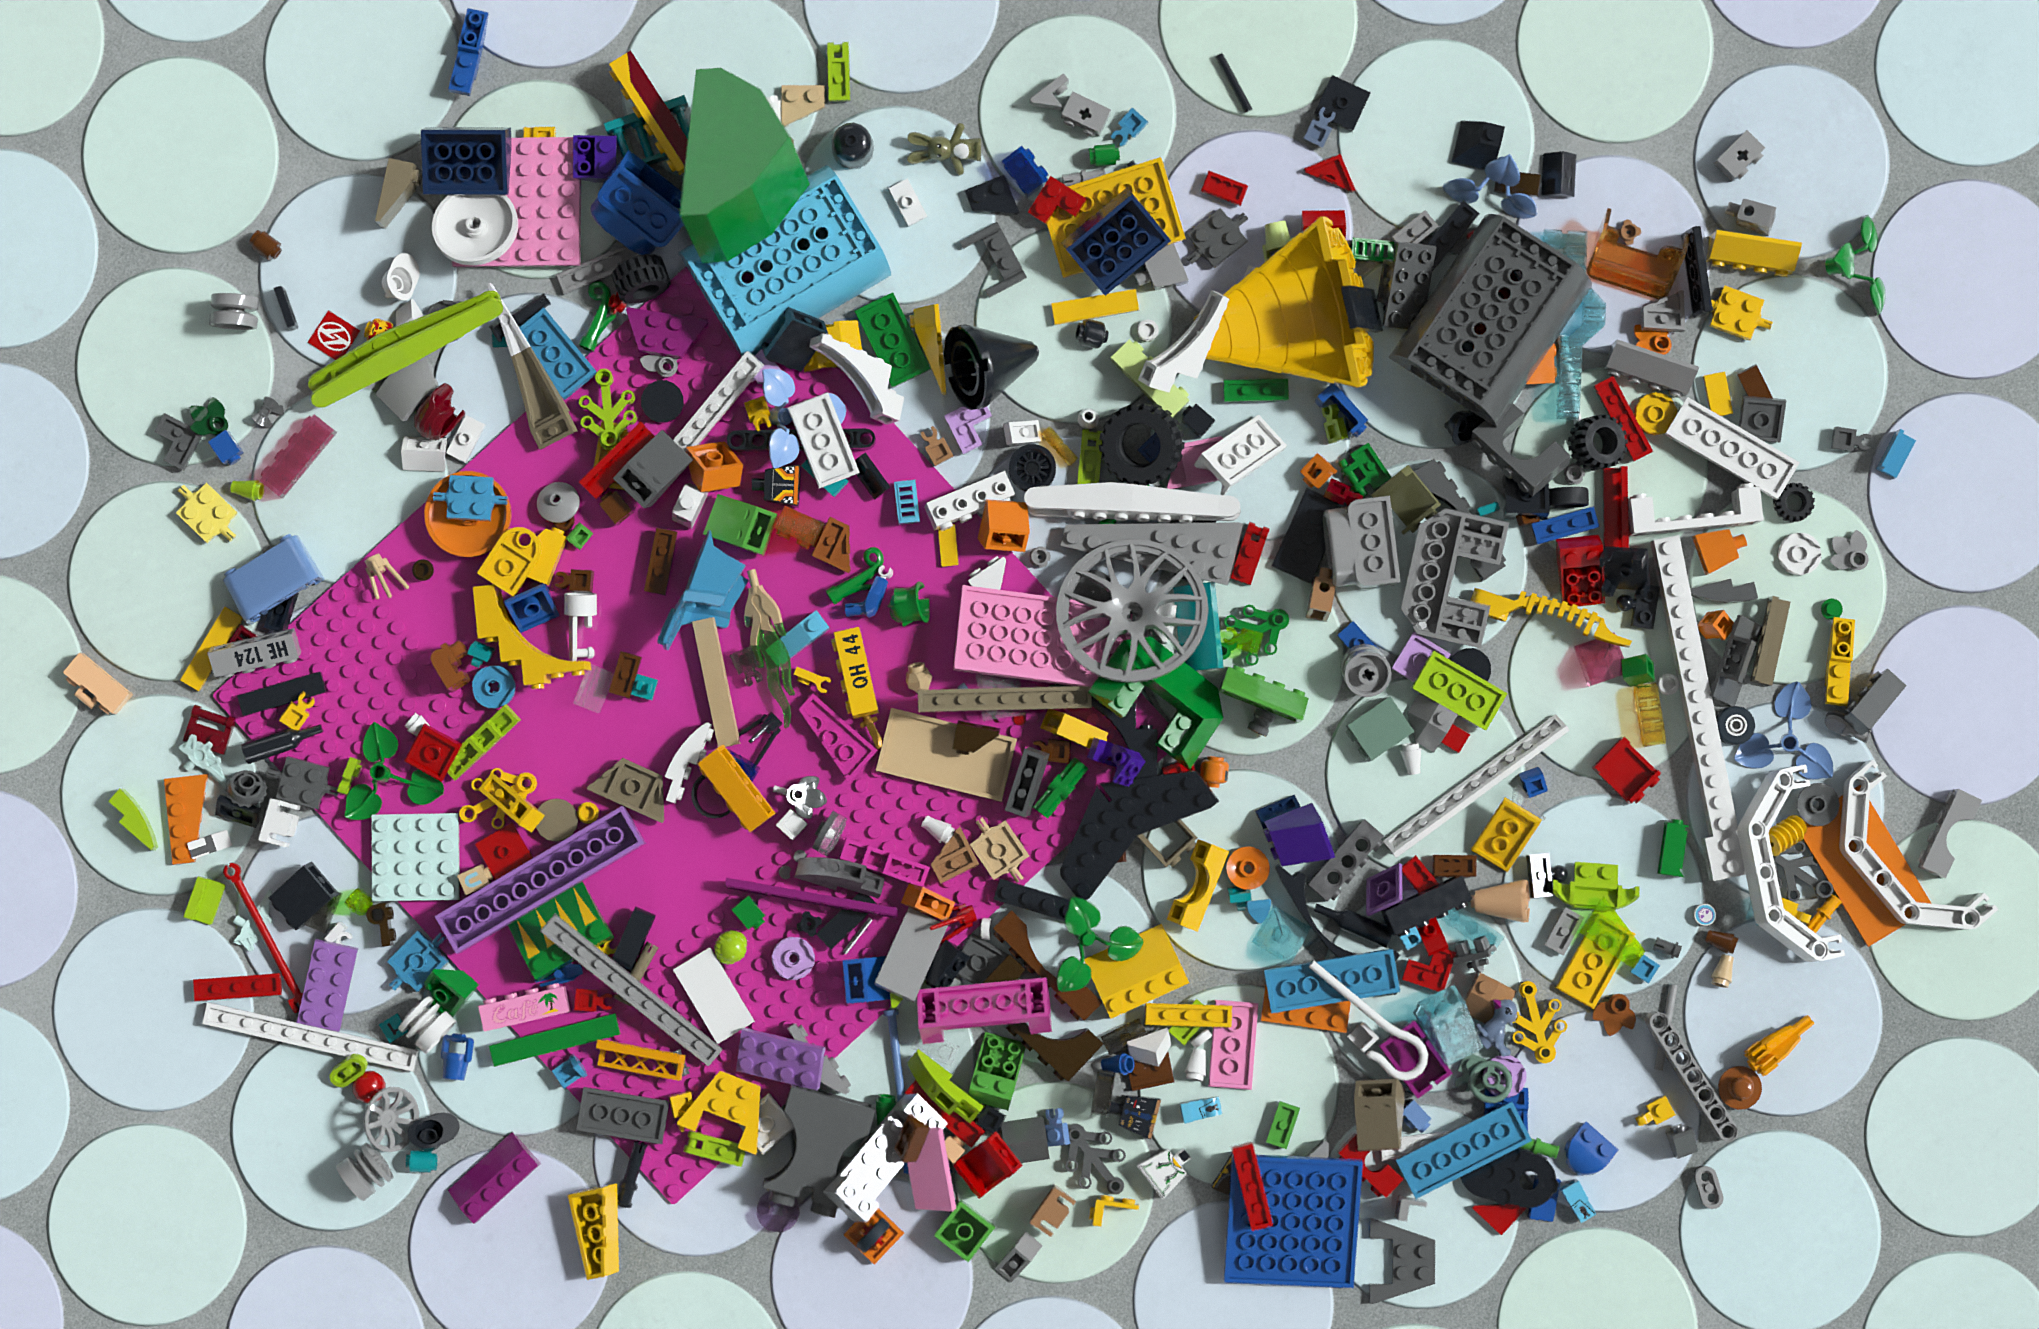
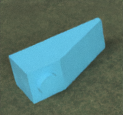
[766,610,830,667]

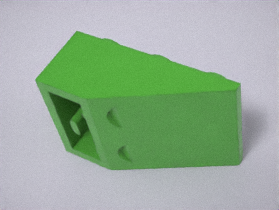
[703,494,778,556]
[968,1032,1026,1111]

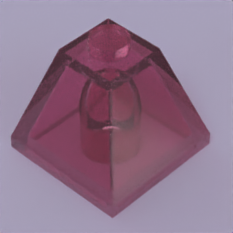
[1574,632,1624,687]

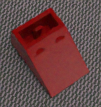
[1556,535,1605,606]

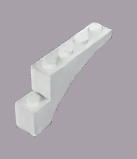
[1138,290,1229,392]
[809,334,904,425]

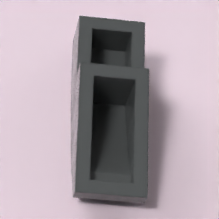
[1690,579,1758,603]

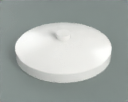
[432,194,518,265]

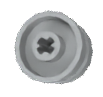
[209,293,259,330]
[1340,644,1392,697]

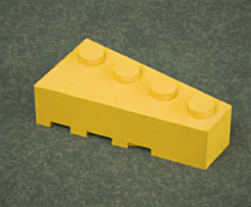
[568,1183,619,1280]

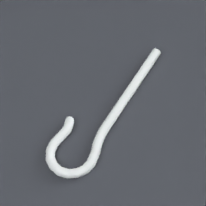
[1309,961,1428,1081]

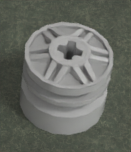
[336,1142,394,1201]

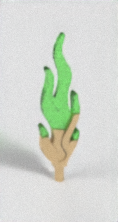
[744,569,795,728]

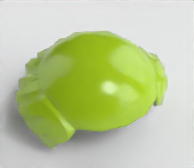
[714,930,747,965]

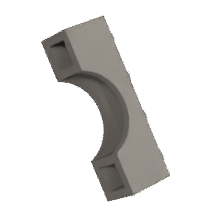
[1918,789,1982,878]

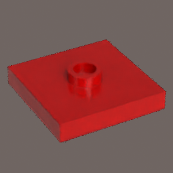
[404,723,463,782]
[475,822,533,880]

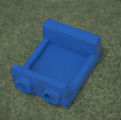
[1314,383,1368,439]

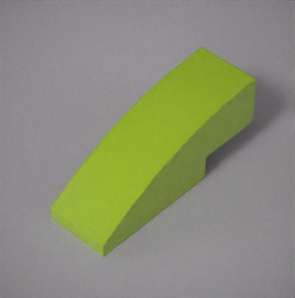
[108,788,158,850]

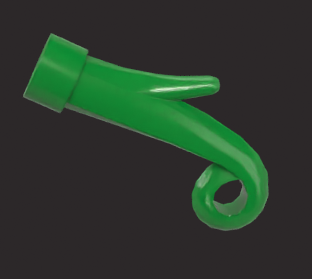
[578,281,616,352]
[825,547,884,605]

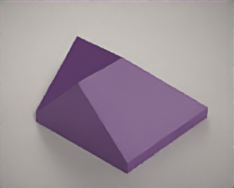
[1366,863,1402,916]

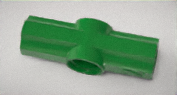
[1034,757,1088,818]

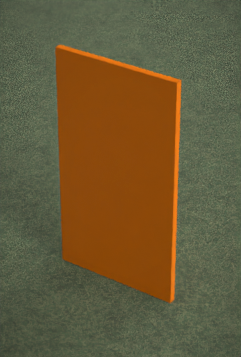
[1802,785,1932,947]

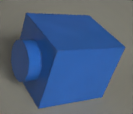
[208,430,244,465]

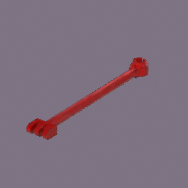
[223,862,303,1014]

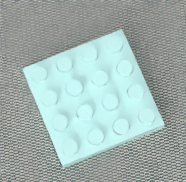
[372,813,460,901]

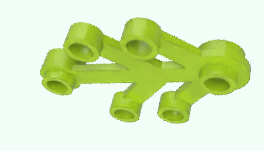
[579,369,637,451]

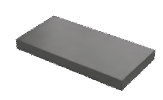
[874,907,948,1003]

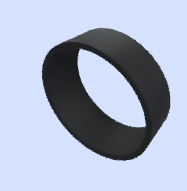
[691,774,732,818]

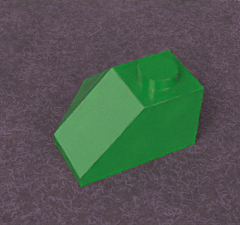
[424,969,479,1017]

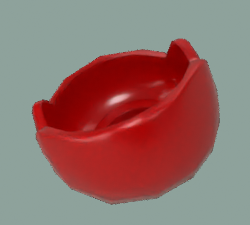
[352,1071,386,1104]

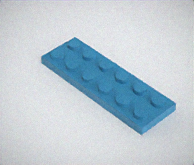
[1264,948,1400,1013]
[1396,1101,1532,1199]

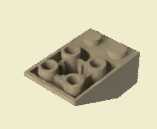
[1354,1079,1405,1151]

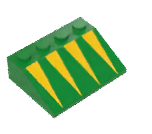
[508,881,615,981]

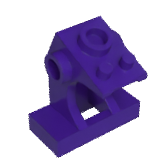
[1087,737,1146,787]

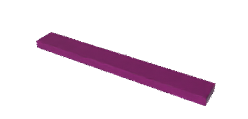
[725,878,898,918]

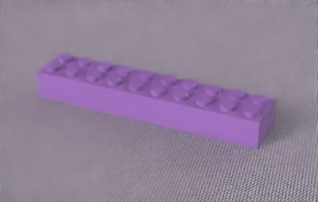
[434,806,646,954]

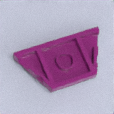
[626,307,708,359]

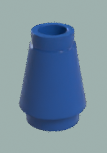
[1101,1053,1134,1075]

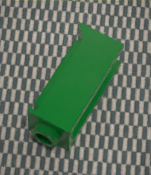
[1657,819,1689,877]

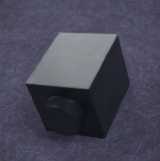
[1181,404,1216,438]

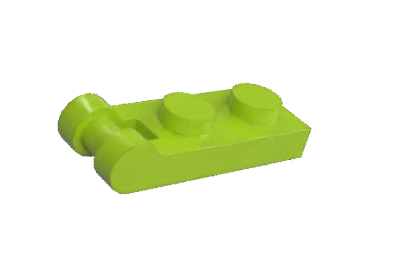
[827,42,850,102]
[1077,429,1103,484]
[683,1130,746,1167]

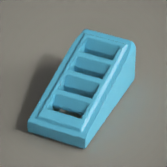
[894,480,920,525]

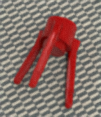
[929,904,977,944]

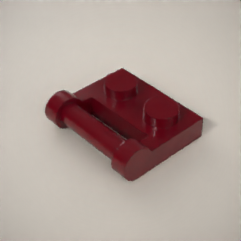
[183,705,236,755]

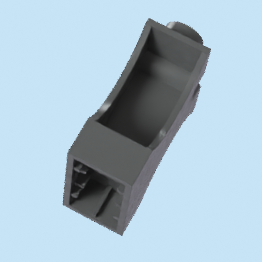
[763,1084,876,1218]

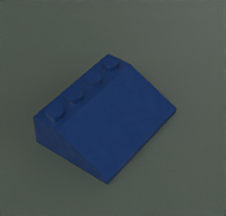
[421,127,512,195]
[1061,187,1171,296]

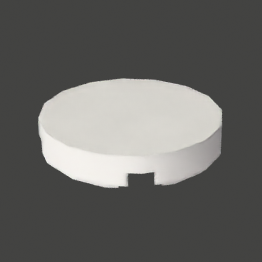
[1778,533,1822,575]

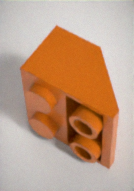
[977,499,1030,552]

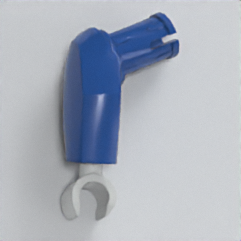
[845,565,893,618]

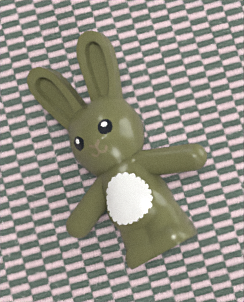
[907,123,981,175]

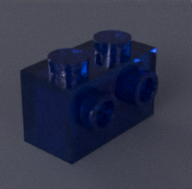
[1001,146,1049,198]

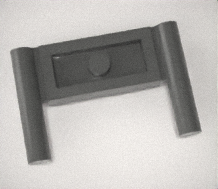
[959,222,1027,298]

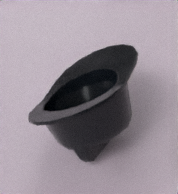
[1444,411,1485,446]
[408,1112,460,1151]

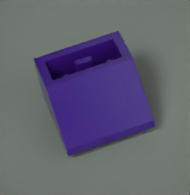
[573,135,616,183]

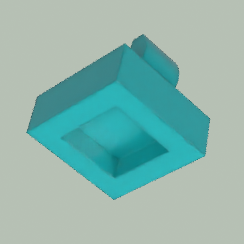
[467,641,495,668]
[631,674,658,701]
[1227,887,1252,911]

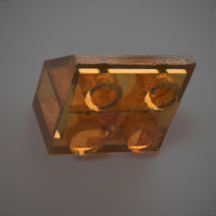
[773,506,825,550]

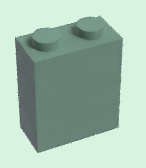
[1345,696,1414,761]

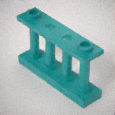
[604,95,689,171]

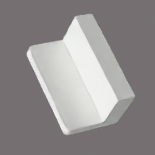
[401,436,447,472]

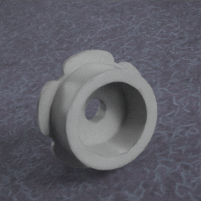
[1564,463,1585,484]
[1030,546,1051,568]

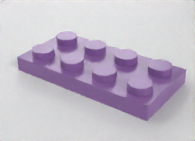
[297,939,358,1032]
[736,1028,825,1090]

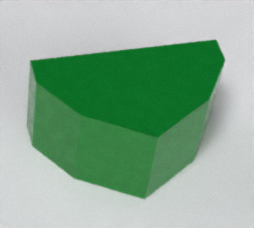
[680,68,810,263]

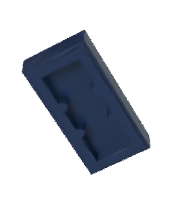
[1255,795,1301,829]

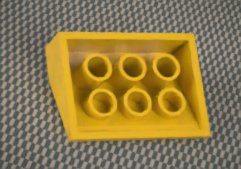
[1085,923,1189,1019]

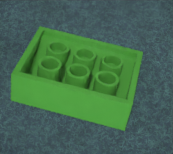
[1218,665,1309,723]

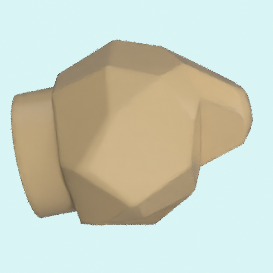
[906,662,932,693]

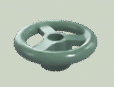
[1469,1060,1512,1103]

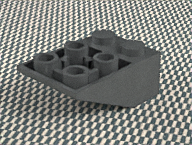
[613,430,693,508]

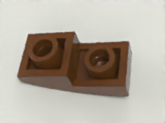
[1737,364,1773,398]

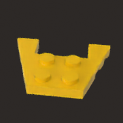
[677,1071,761,1155]

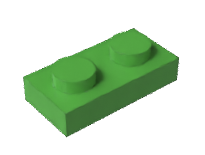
[1266,1101,1300,1149]

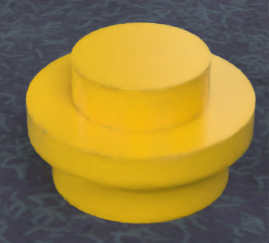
[577,802,599,824]

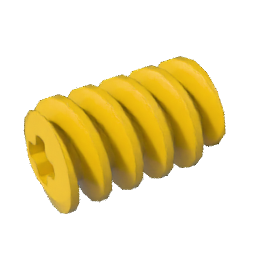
[1768,815,1807,856]

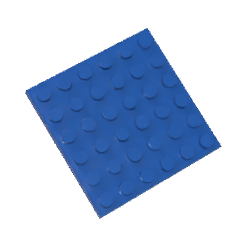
[1223,1154,1363,1288]

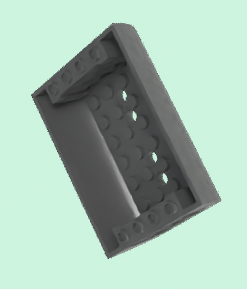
[1389,214,1592,428]

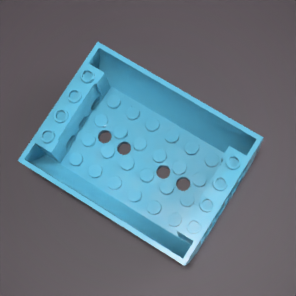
[678,165,891,357]

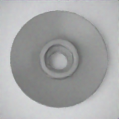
[537,482,580,523]

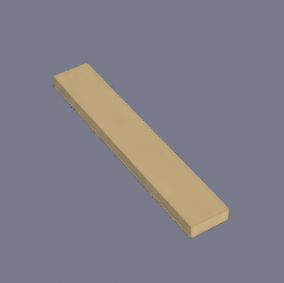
[692,617,741,747]

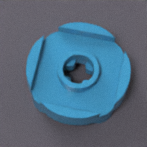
[472,666,516,709]

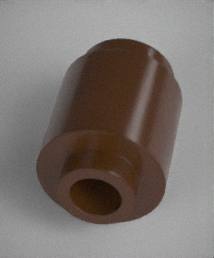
[249,230,282,260]

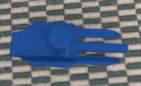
[535,963,584,987]

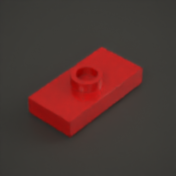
[1201,171,1248,207]
[1402,855,1439,893]
[1416,917,1449,956]

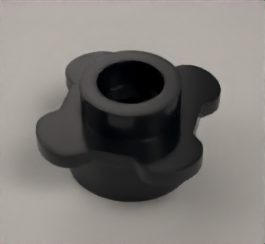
[797,911,822,937]

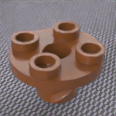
[1718,1066,1762,1110]

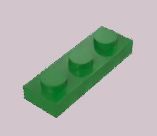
[1223,378,1289,402]

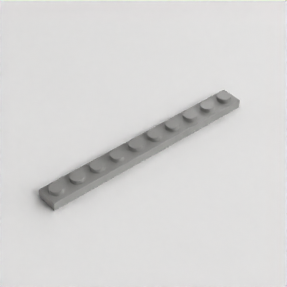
[541,914,722,1066]

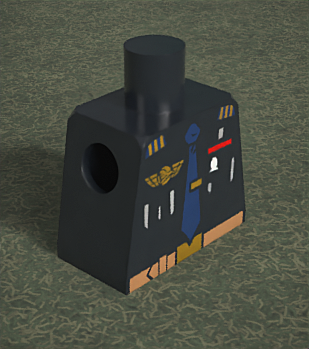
[1108,1095,1161,1139]

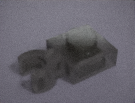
[730,646,763,687]

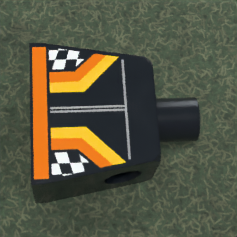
[752,465,801,508]

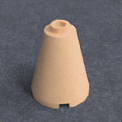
[1471,880,1530,923]

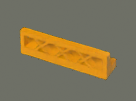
[596,1040,686,1081]

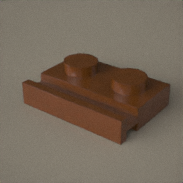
[1129,1051,1175,1091]

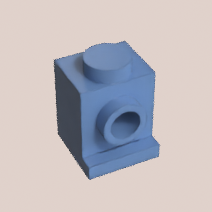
[1403,1099,1431,1133]

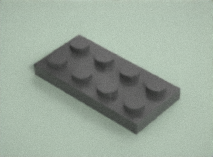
[576,1087,670,1144]

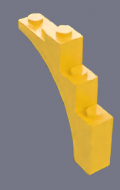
[473,585,591,689]

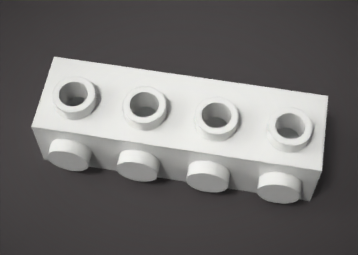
[924,471,1015,531]

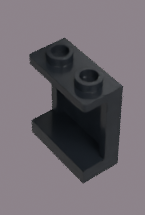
[762,307,828,372]
[268,862,339,930]

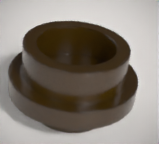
[412,559,434,581]

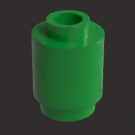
[1089,144,1120,167]

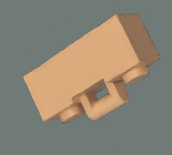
[63,652,133,715]

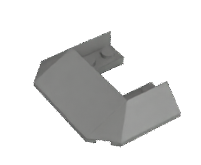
[1401,508,1509,648]

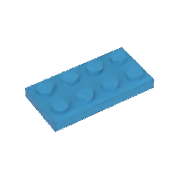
[519,308,597,400]

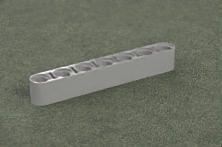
[1645,1011,1738,1142]

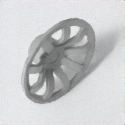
[364,1087,419,1152]

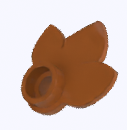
[1592,994,1636,1036]

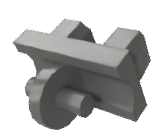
[1453,935,1497,973]

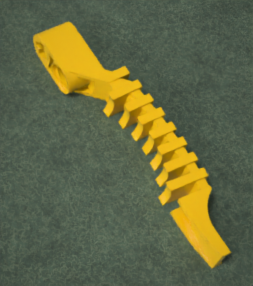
[1470,588,1632,648]

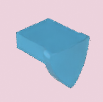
[1245,899,1271,924]
[552,1054,588,1089]

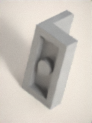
[1394,1195,1427,1222]

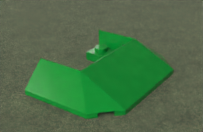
[1088,636,1224,770]

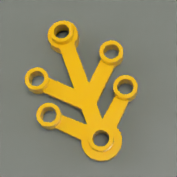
[459,768,537,829]
[1512,981,1567,1063]

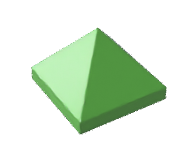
[566,522,593,550]

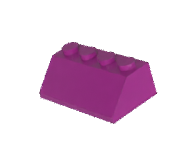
[448,1132,541,1224]

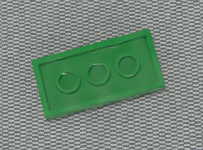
[855,292,931,388]

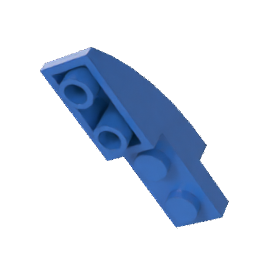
[448,8,489,96]

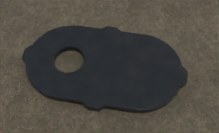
[1461,1148,1559,1208]

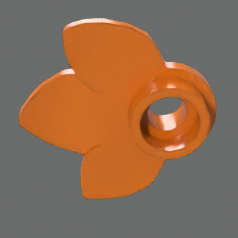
[1634,324,1671,355]

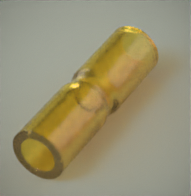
[1041,426,1078,466]

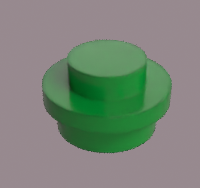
[1821,598,1843,620]

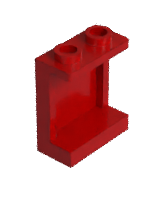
[1592,736,1661,804]
[953,1132,1023,1199]

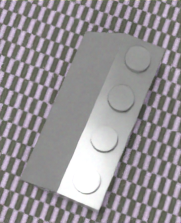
[1603,339,1699,398]

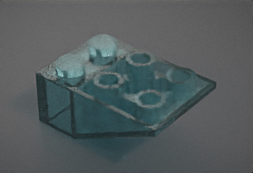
[1413,985,1484,1066]

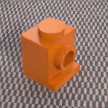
[1300,453,1337,489]
[1697,610,1734,641]

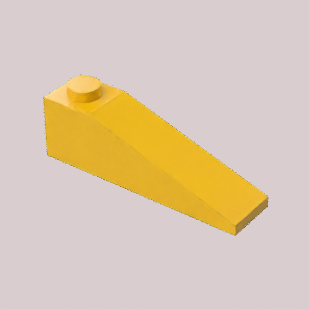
[910,304,947,395]

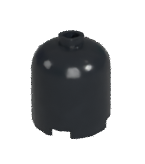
[831,122,874,169]

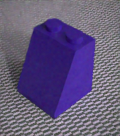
[1263,803,1335,866]

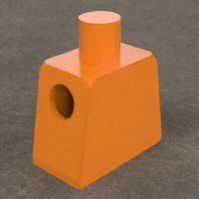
[1692,529,1747,575]

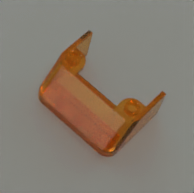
[1586,208,1690,299]

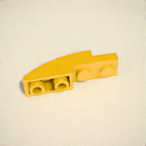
[1824,617,1855,706]

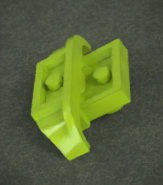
[1553,862,1640,911]

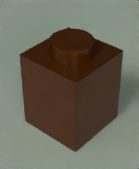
[599,491,634,526]

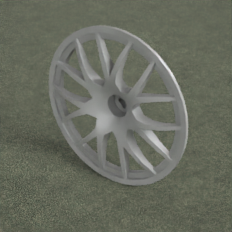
[1056,539,1208,682]

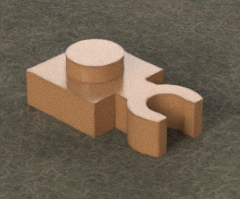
[921,426,954,467]

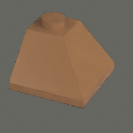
[1458,973,1517,1024]

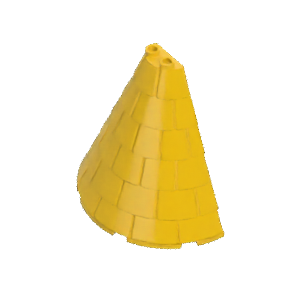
[1194,217,1374,388]

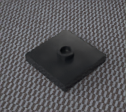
[1314,75,1371,132]

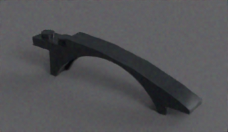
[1275,864,1400,995]

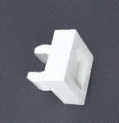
[325,922,353,945]

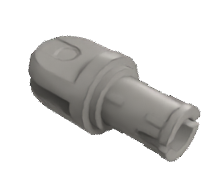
[1825,710,1872,743]

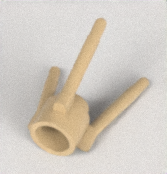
[364,554,409,600]

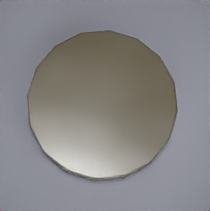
[536,798,578,842]

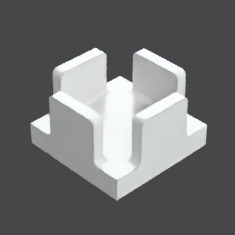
[258,798,301,847]

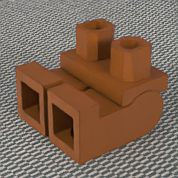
[431,640,472,692]

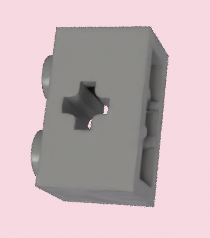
[1061,91,1111,137]
[1714,130,1765,181]

